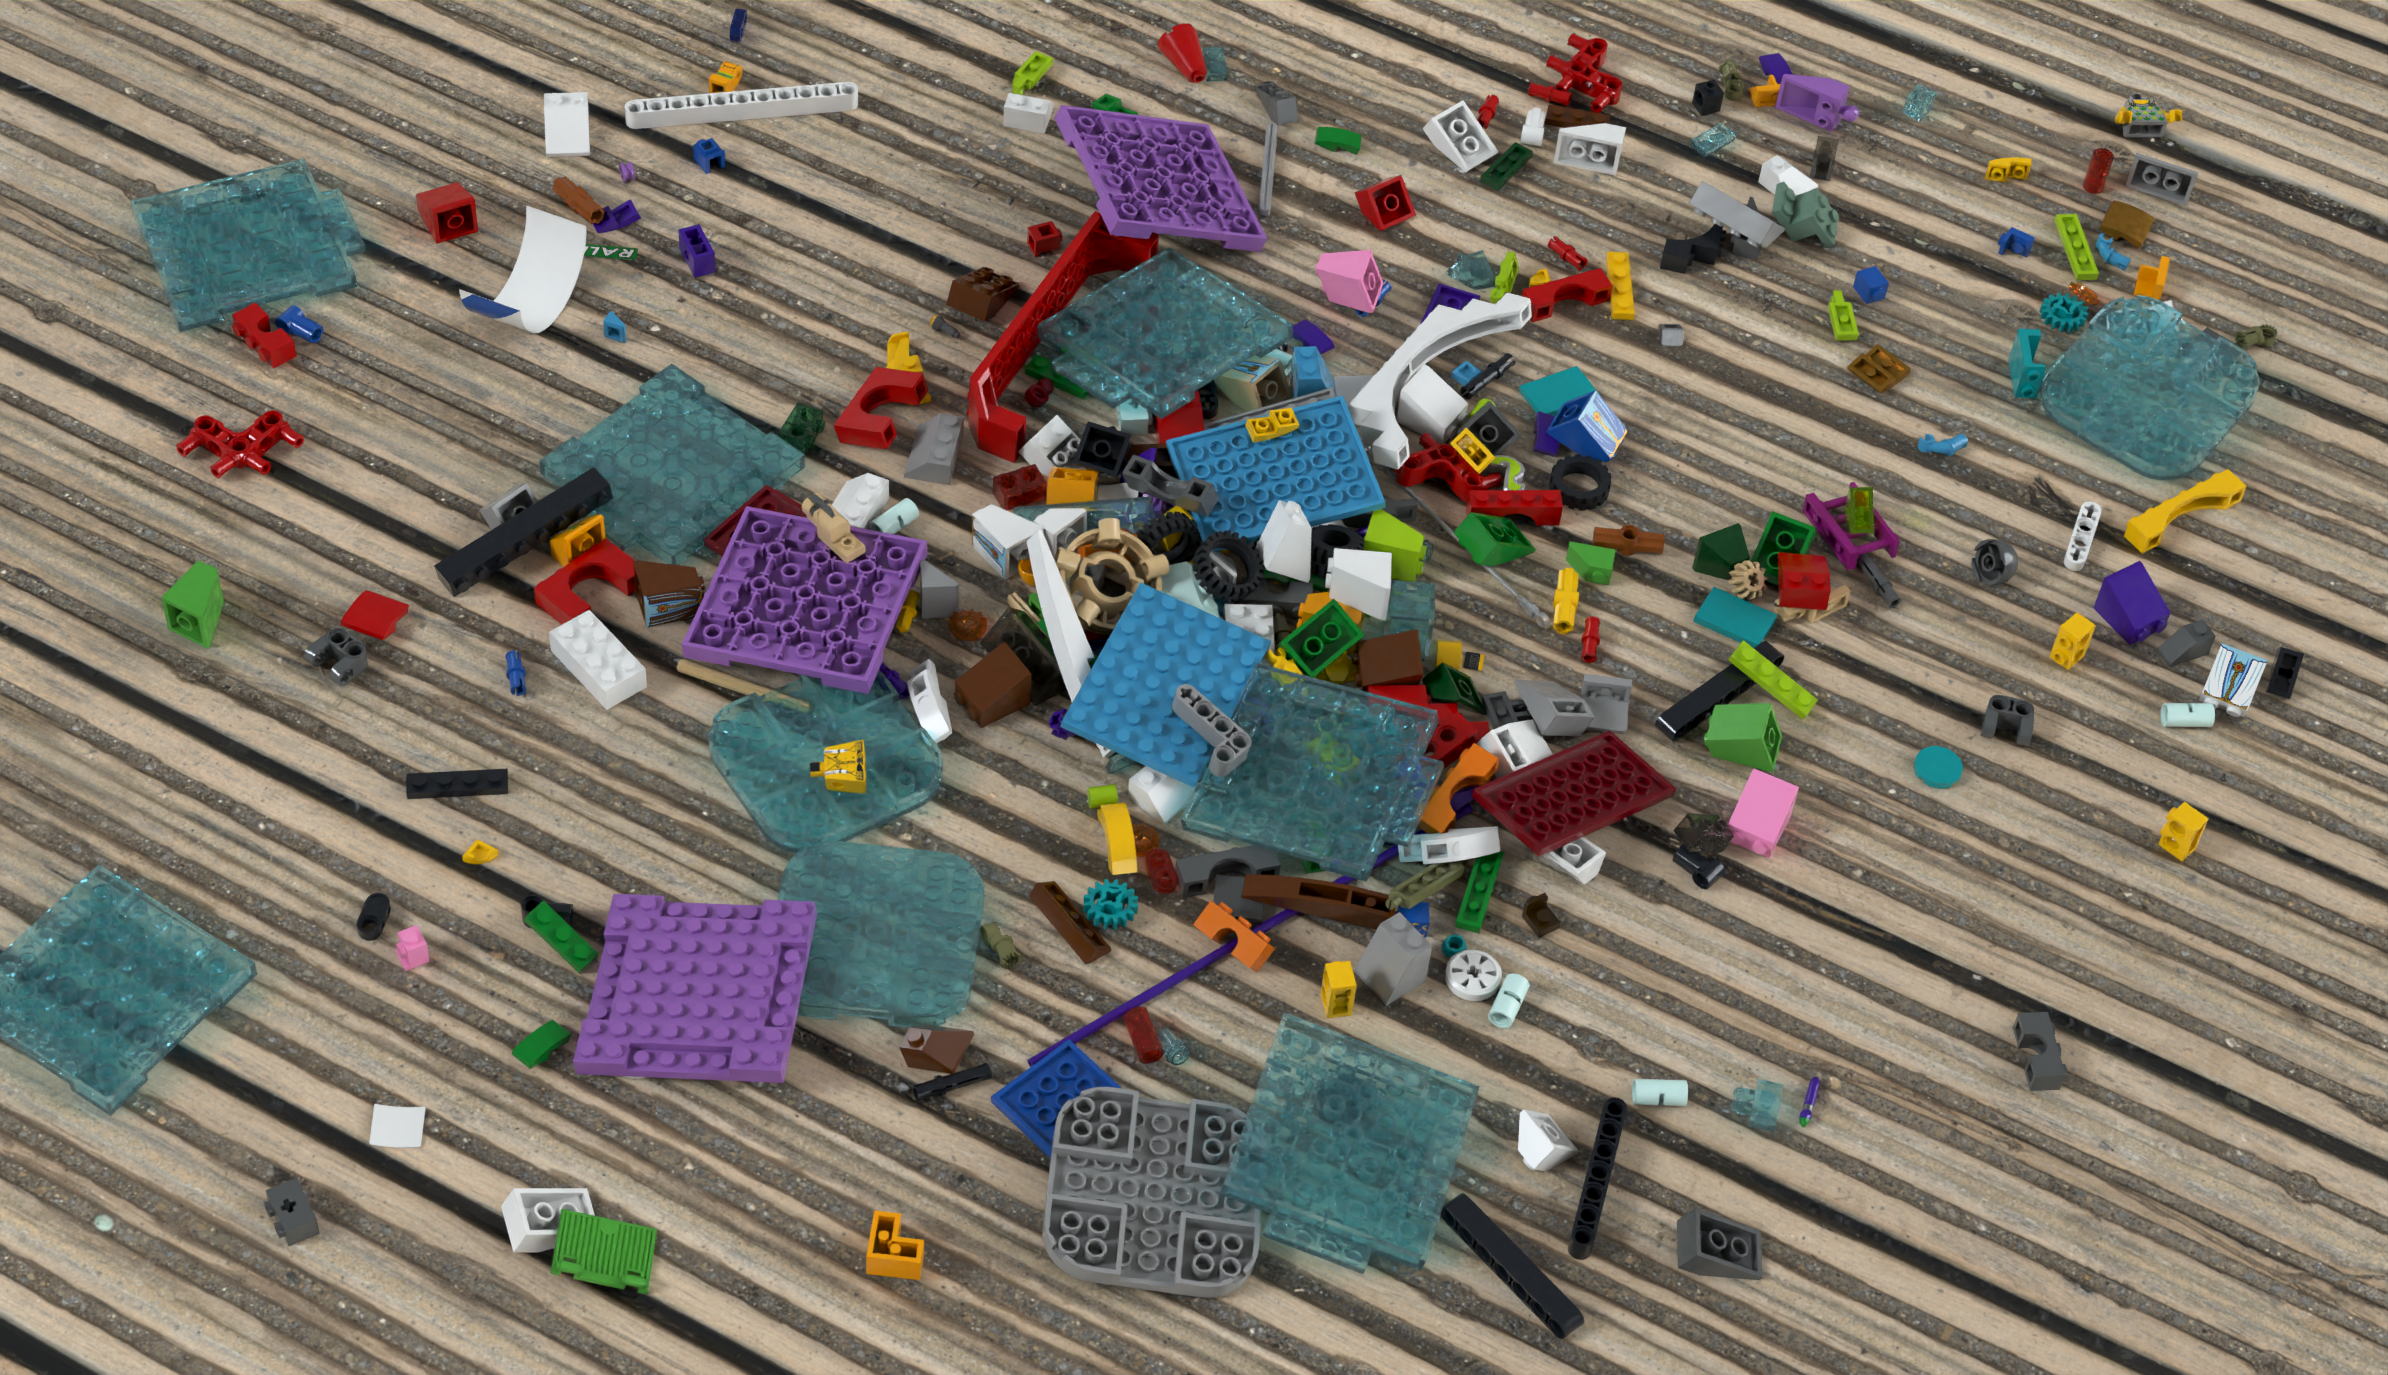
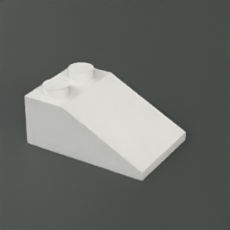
[544,92,590,157]
[1423,100,1499,172]
[1554,123,1626,176]
[501,1188,595,1253]

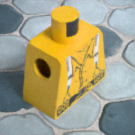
[810,740,867,793]

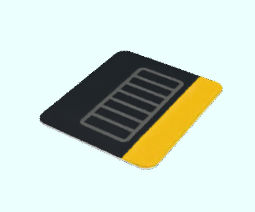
[1464,652,1485,671]

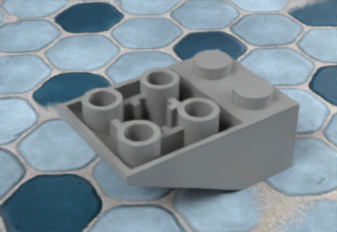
[1514,680,1594,737]

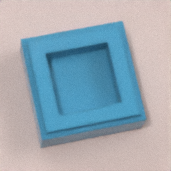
[1451,360,1482,386]

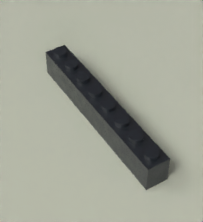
[434,467,613,597]

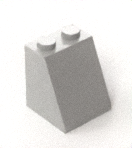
[1354,912,1432,1006]

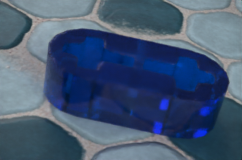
[730,8,747,42]

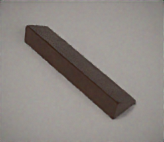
[1029,881,1112,964]

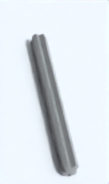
[1259,123,1278,216]

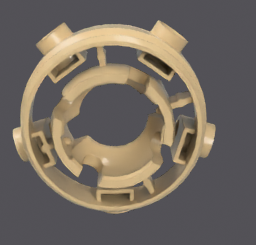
[1054,518,1170,635]

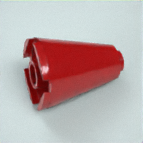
[1157,23,1207,83]

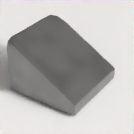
[1658,324,1684,346]

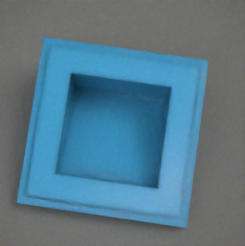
[603,311,627,343]

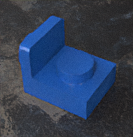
[1998,227,2035,258]

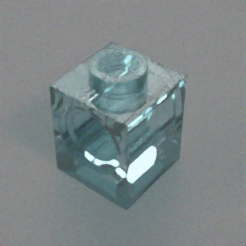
[1902,84,1936,122]

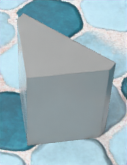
[920,559,959,619]

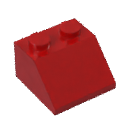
[1354,175,1416,231]

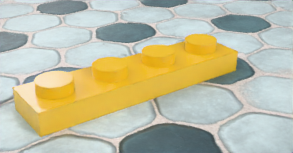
[1606,251,1635,320]

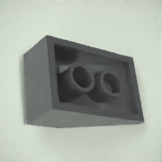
[1677,1208,1762,1280]

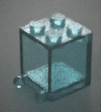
[1382,580,1435,663]

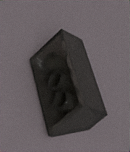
[980,607,1067,706]

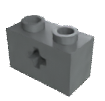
[264,1178,320,1247]

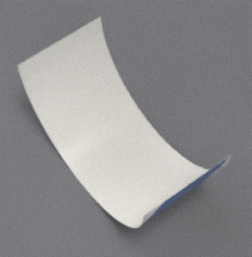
[459,205,587,333]

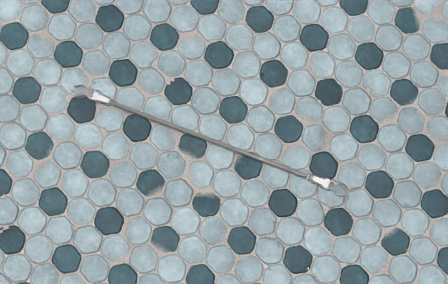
[1364,443,1551,630]

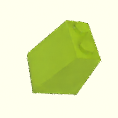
[1363,509,1427,584]

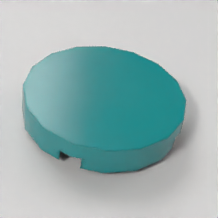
[1913,746,1963,789]

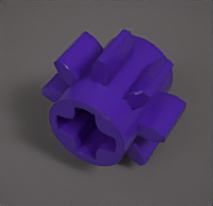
[1049,708,1075,740]

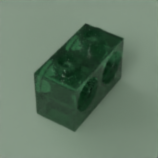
[778,402,825,457]

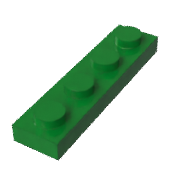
[1455,851,1504,934]

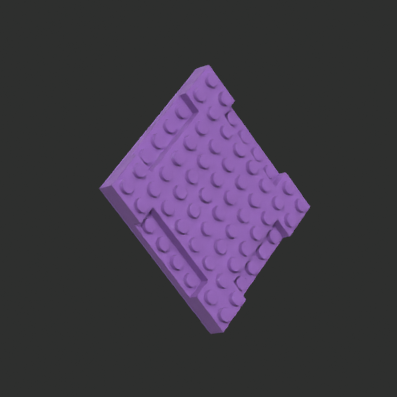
[1054,105,1267,252]
[682,506,928,694]
[573,894,817,1083]

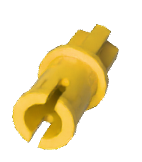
[896,590,920,633]

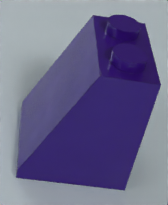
[2094,561,2170,645]

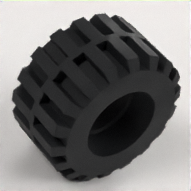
[1310,524,1364,578]

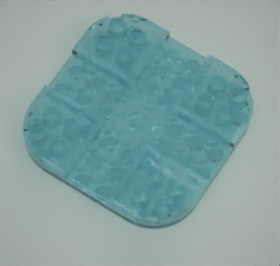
[2041,295,2260,480]
[708,670,943,854]
[778,841,984,1027]

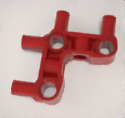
[1546,33,1622,113]
[176,410,304,479]
[1393,433,1502,503]

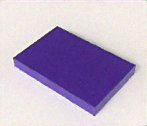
[1420,283,1480,324]

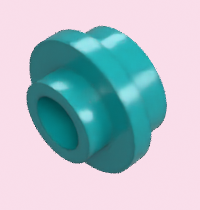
[1441,934,1467,958]

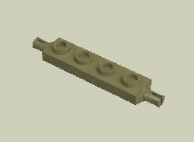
[1386,859,1467,910]

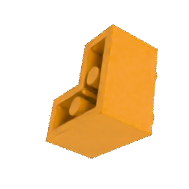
[866,1210,924,1280]

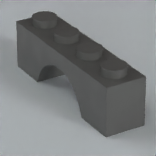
[1122,454,1219,517]
[1174,842,1281,898]

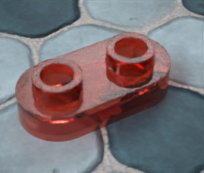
[1145,848,1178,894]

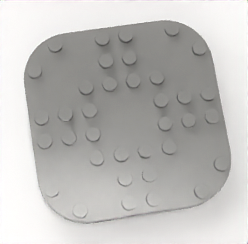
[1042,1087,1266,1298]

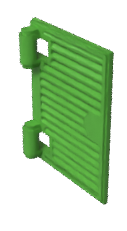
[551,1209,657,1294]

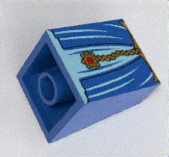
[1546,390,1628,463]

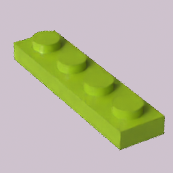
[2054,214,2099,281]
[1728,640,1818,720]

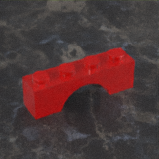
[1522,268,1613,322]
[1466,490,1563,526]

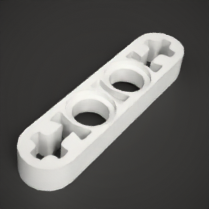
[2064,501,2101,571]

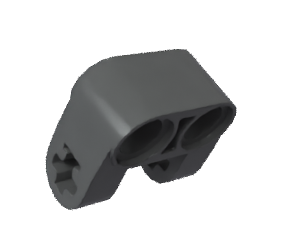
[304,628,368,686]
[1980,695,2034,746]

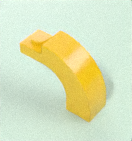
[1097,803,1137,875]

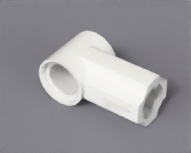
[1520,108,1546,147]

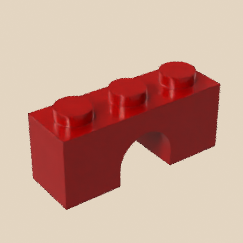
[232,303,297,369]

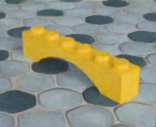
[2124,469,2247,554]

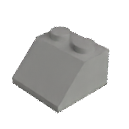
[479,483,538,530]

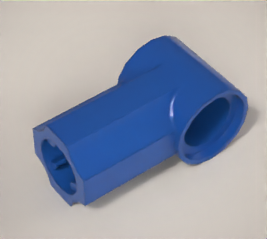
[275,305,323,343]

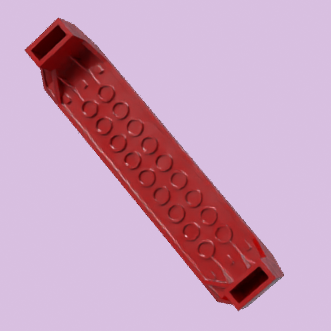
[967,211,1159,463]

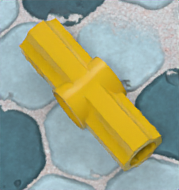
[1553,568,1579,634]

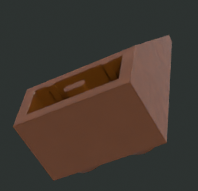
[946,267,1020,322]

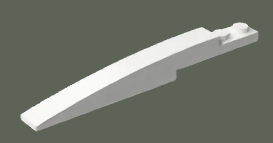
[1027,529,1115,758]

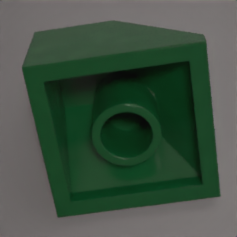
[1692,523,1750,580]
[1422,662,1486,715]

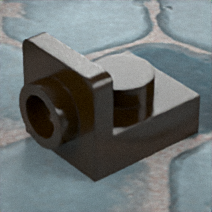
[1522,893,1561,938]

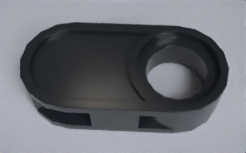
[357,893,391,941]

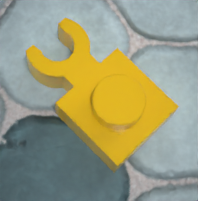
[1265,647,1305,689]

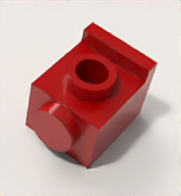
[1027,221,1062,257]

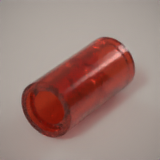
[2083,148,2114,194]
[1123,1007,1164,1064]

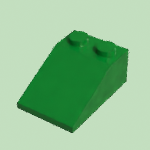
[1751,511,1816,587]
[1454,512,1536,566]
[1275,599,1364,682]

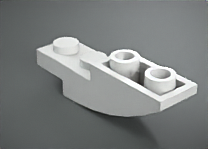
[907,659,952,746]
[1397,826,1501,864]

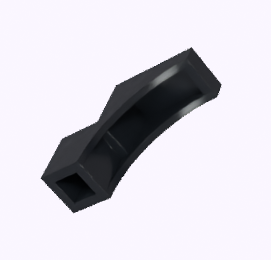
[1660,223,1727,274]

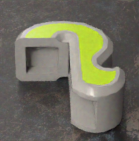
[1481,455,1525,490]

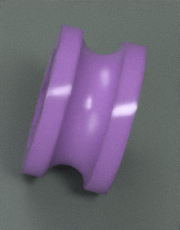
[619,161,635,182]

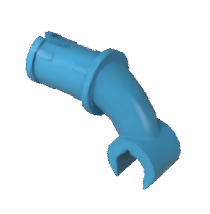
[2095,233,2131,271]
[1918,433,1968,456]

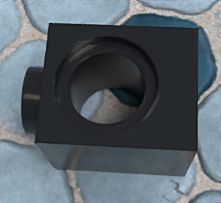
[1692,80,1724,116]

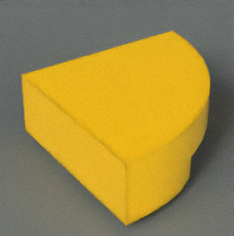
[1529,268,1551,287]
[462,839,499,864]

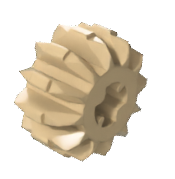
[1728,560,1769,600]

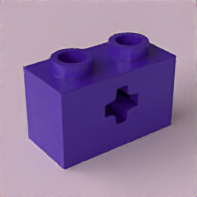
[678,224,716,278]

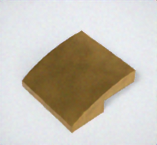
[2099,200,2155,249]
[1847,344,1911,394]

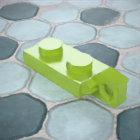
[1012,51,1054,95]
[1490,252,1519,304]
[1828,290,1859,341]

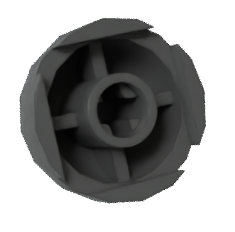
[1971,539,2018,586]

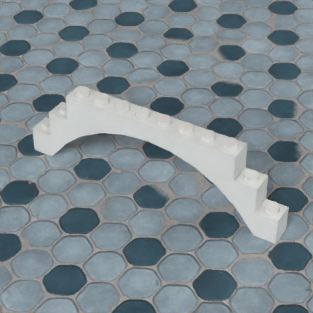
[1348,293,1532,469]

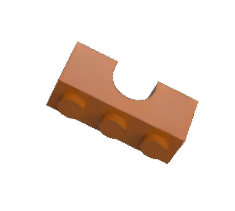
[1193,901,1275,973]

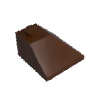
[899,1024,974,1074]

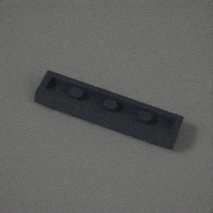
[406,768,508,799]

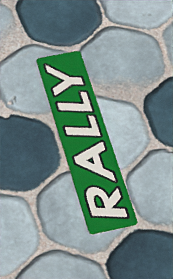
[584,244,638,260]

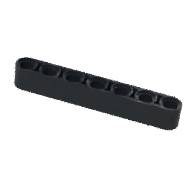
[1655,641,1784,742]
[1568,1097,1627,1260]
[1440,1193,1584,1339]

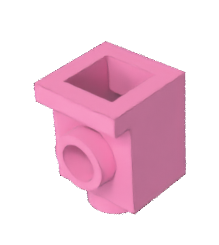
[395,925,430,971]

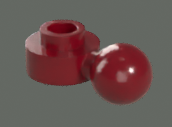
[1025,378,1054,408]

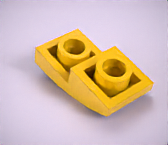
[1985,157,2032,182]
[1245,407,1299,443]

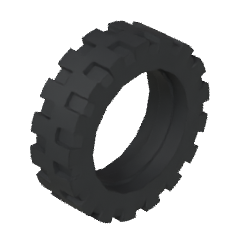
[1549,454,1611,511]

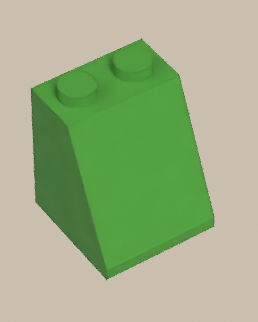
[161,560,224,649]
[1704,703,1782,771]

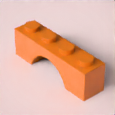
[1416,743,1499,834]

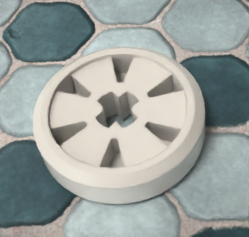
[1445,950,1502,1001]

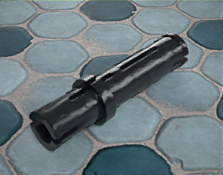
[1460,353,1516,400]
[912,1063,992,1101]

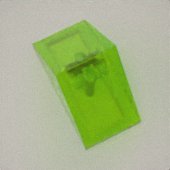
[1844,487,1874,534]

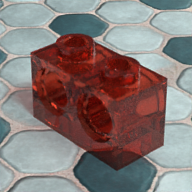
[992,464,1047,511]

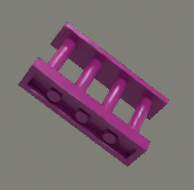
[1803,482,1900,571]

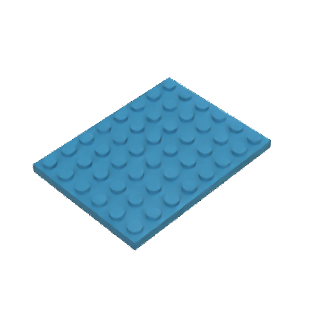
[1166,395,1386,551]
[1060,582,1271,788]

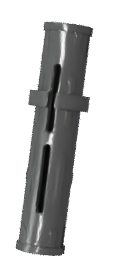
[1857,553,1901,609]

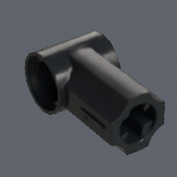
[1672,844,1725,890]
[521,895,574,928]

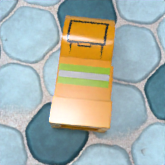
[709,61,743,93]

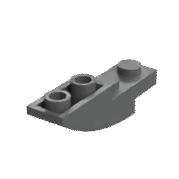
[1341,499,1418,528]

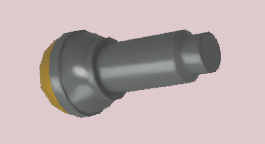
[930,315,961,339]

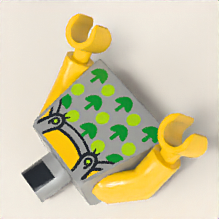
[2115,94,2182,138]

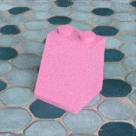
[1315,250,1383,313]
[1724,769,1799,858]

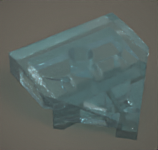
[1447,250,1495,290]

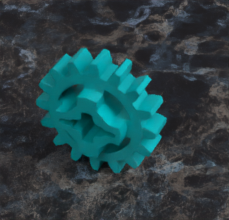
[2039,292,2089,333]
[1083,879,1138,930]

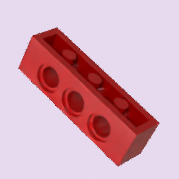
[1387,712,1479,799]

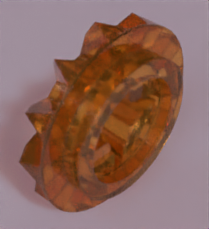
[2069,281,2100,305]
[949,608,987,640]
[1132,822,1159,857]

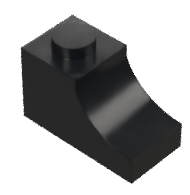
[2266,647,2304,699]

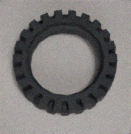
[1136,511,1201,565]
[1192,530,1265,602]

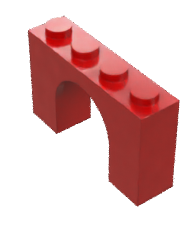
[834,367,929,450]
[534,538,635,625]

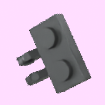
[1482,691,1533,729]

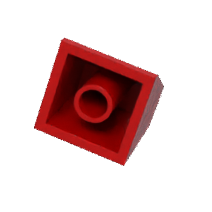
[416,182,478,244]

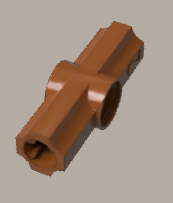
[552,176,605,224]
[1593,525,1665,556]

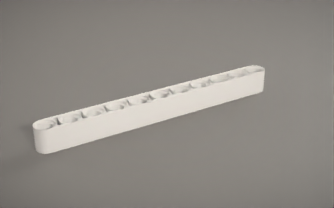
[625,82,858,129]

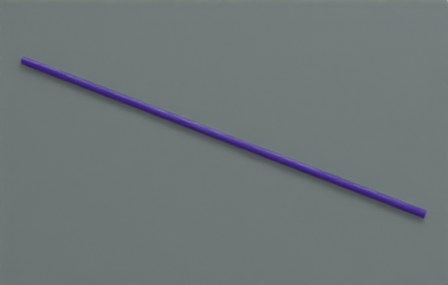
[1027,803,1472,1067]

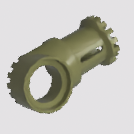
[1719,59,1744,100]
[2234,324,2278,350]
[980,922,1022,969]

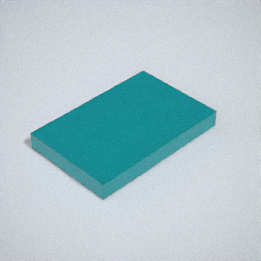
[1519,366,1600,416]
[1693,587,1777,648]

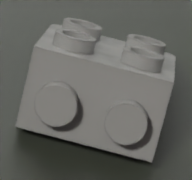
[1580,674,1632,734]

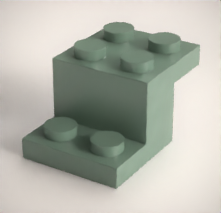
[1772,182,1839,248]

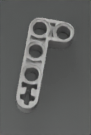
[1172,684,1252,777]

